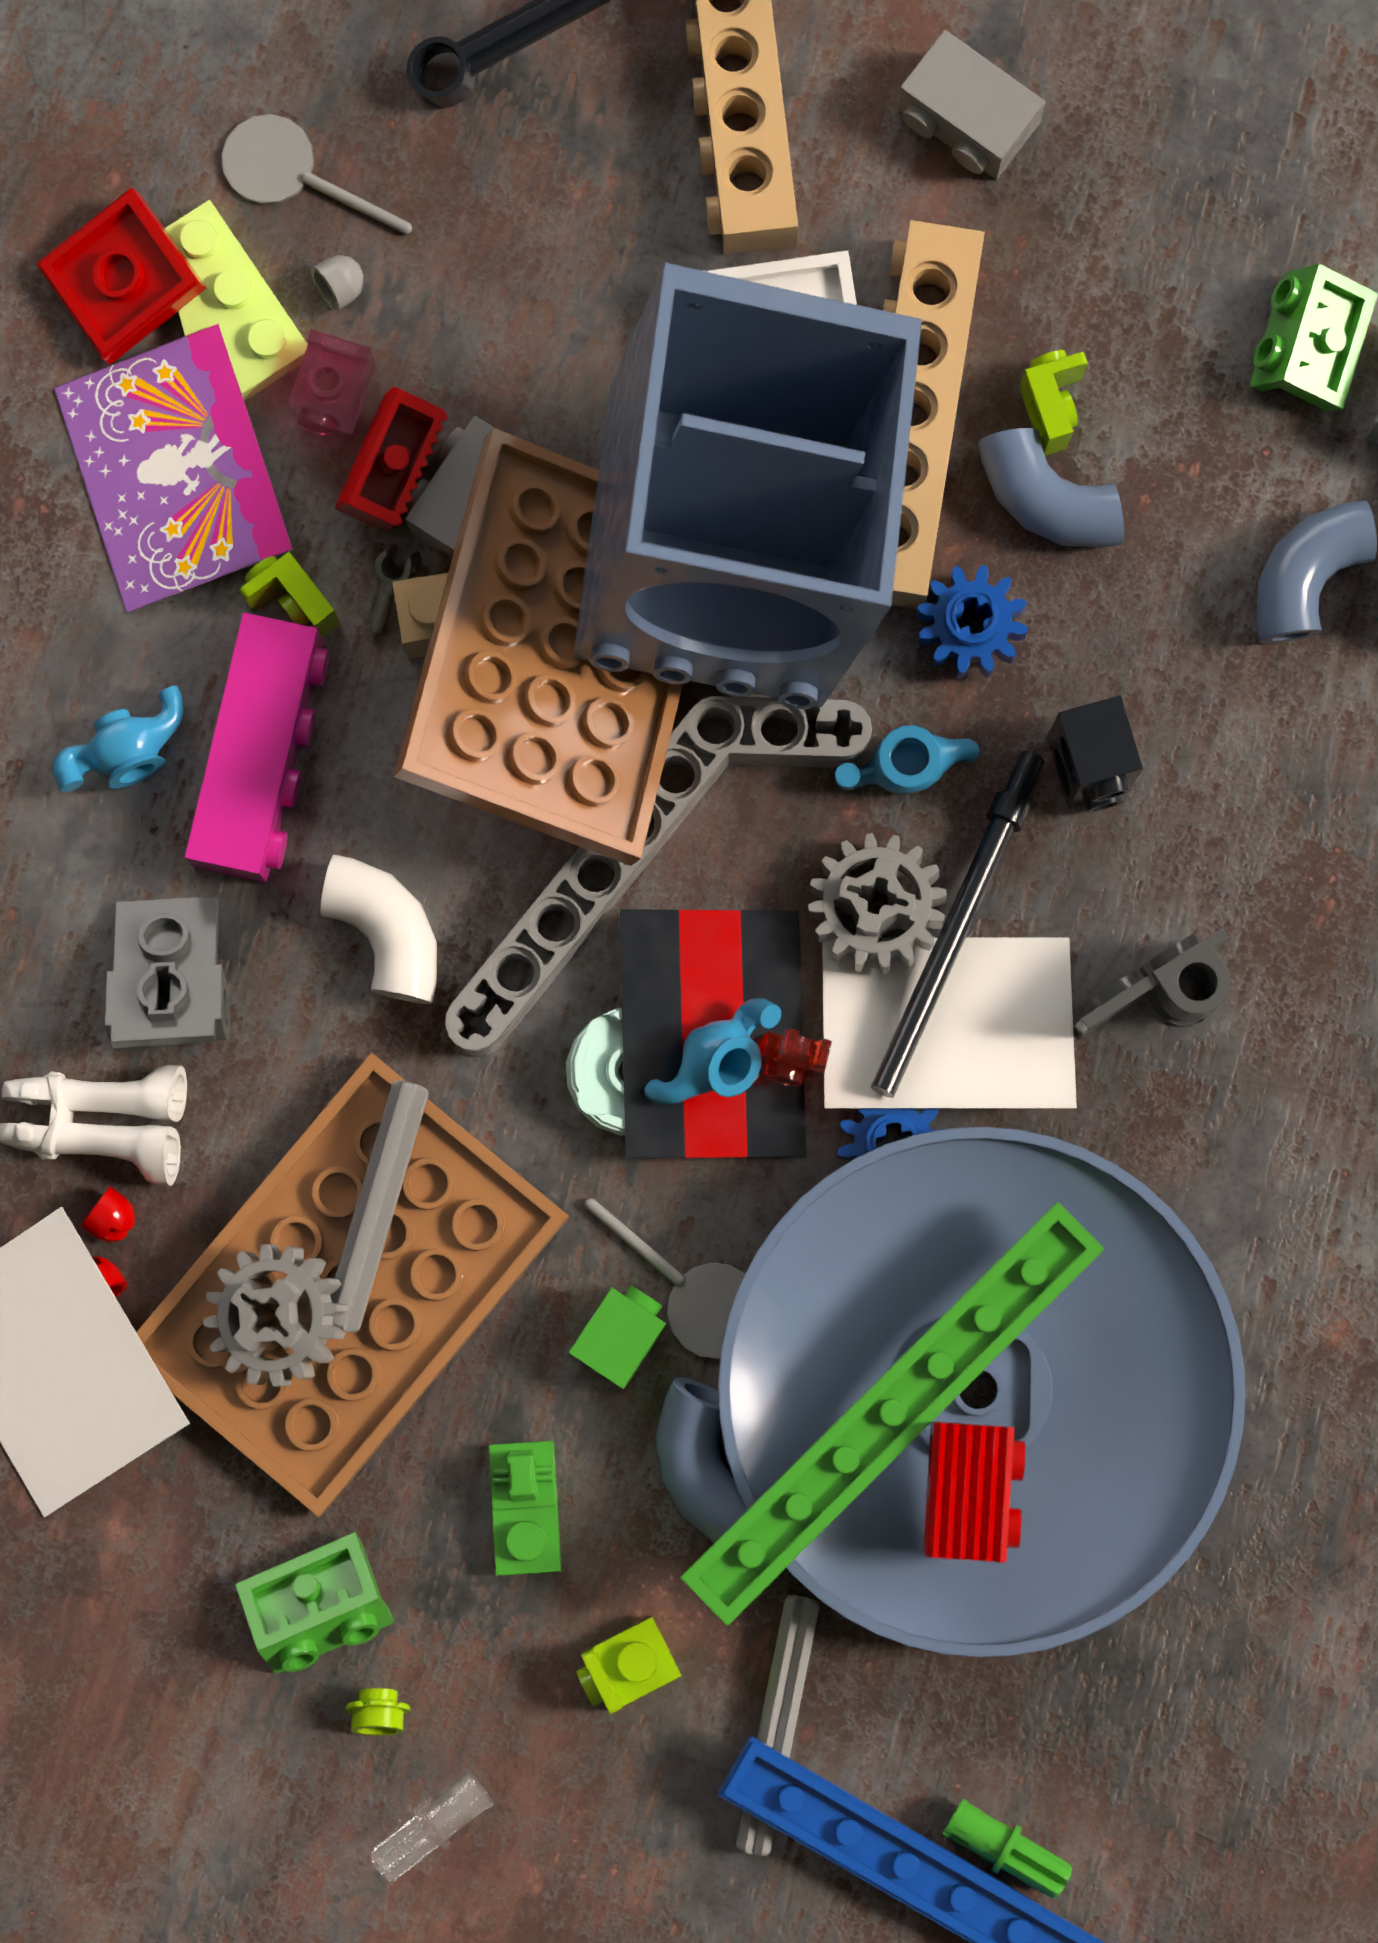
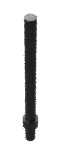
[870,751,1045,1098]

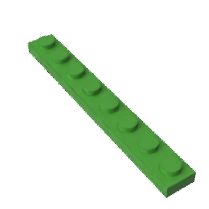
[681,1202,1105,1626]

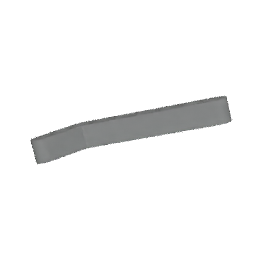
[445,696,872,1057]

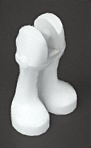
[0,1064,187,1186]

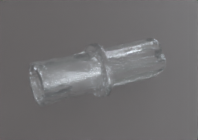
[370,1771,494,1882]

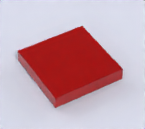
[36,187,207,365]

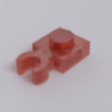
[753,1029,832,1086]

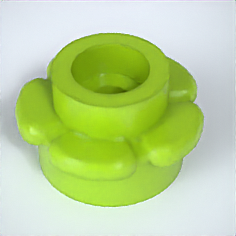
[346,1688,410,1736]

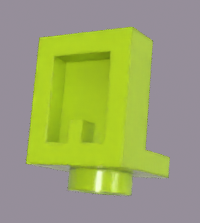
[1019,350,1088,456]
[239,552,341,638]
[576,1616,682,1715]

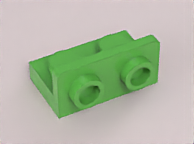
[1250,263,1378,412]
[235,1532,394,1673]

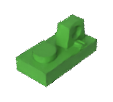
[489,1441,562,1576]

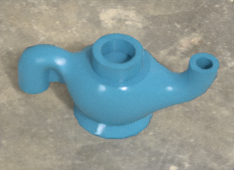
[52,686,184,793]
[835,725,980,794]
[645,998,781,1105]

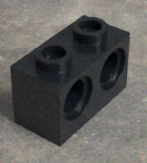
[1047,695,1143,813]

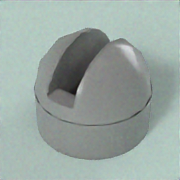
[310,255,364,311]

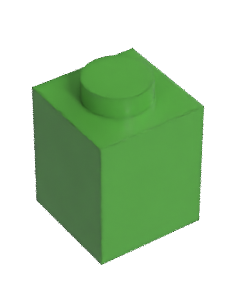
[569,1285,667,1390]

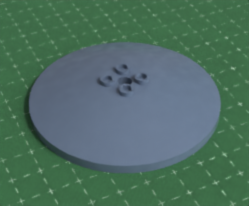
[718,1127,1246,1657]

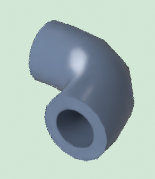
[978,428,1124,548]
[1256,500,1377,644]
[655,1377,747,1544]

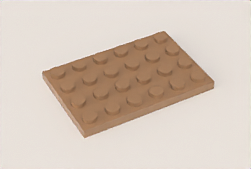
[394,427,683,866]
[136,1052,569,1517]

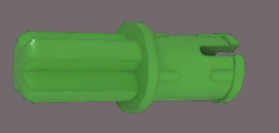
[942,1798,1072,1898]

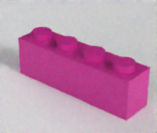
[185,612,330,883]

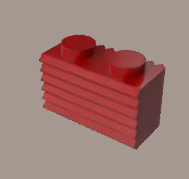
[334,386,449,532]
[923,1421,1026,1563]

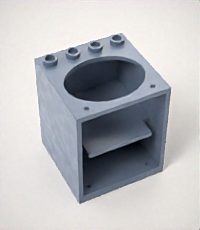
[573,263,922,709]

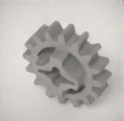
[808,833,947,974]
[204,1244,348,1387]

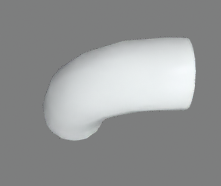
[320,855,437,1004]

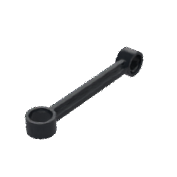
[406,0,612,108]

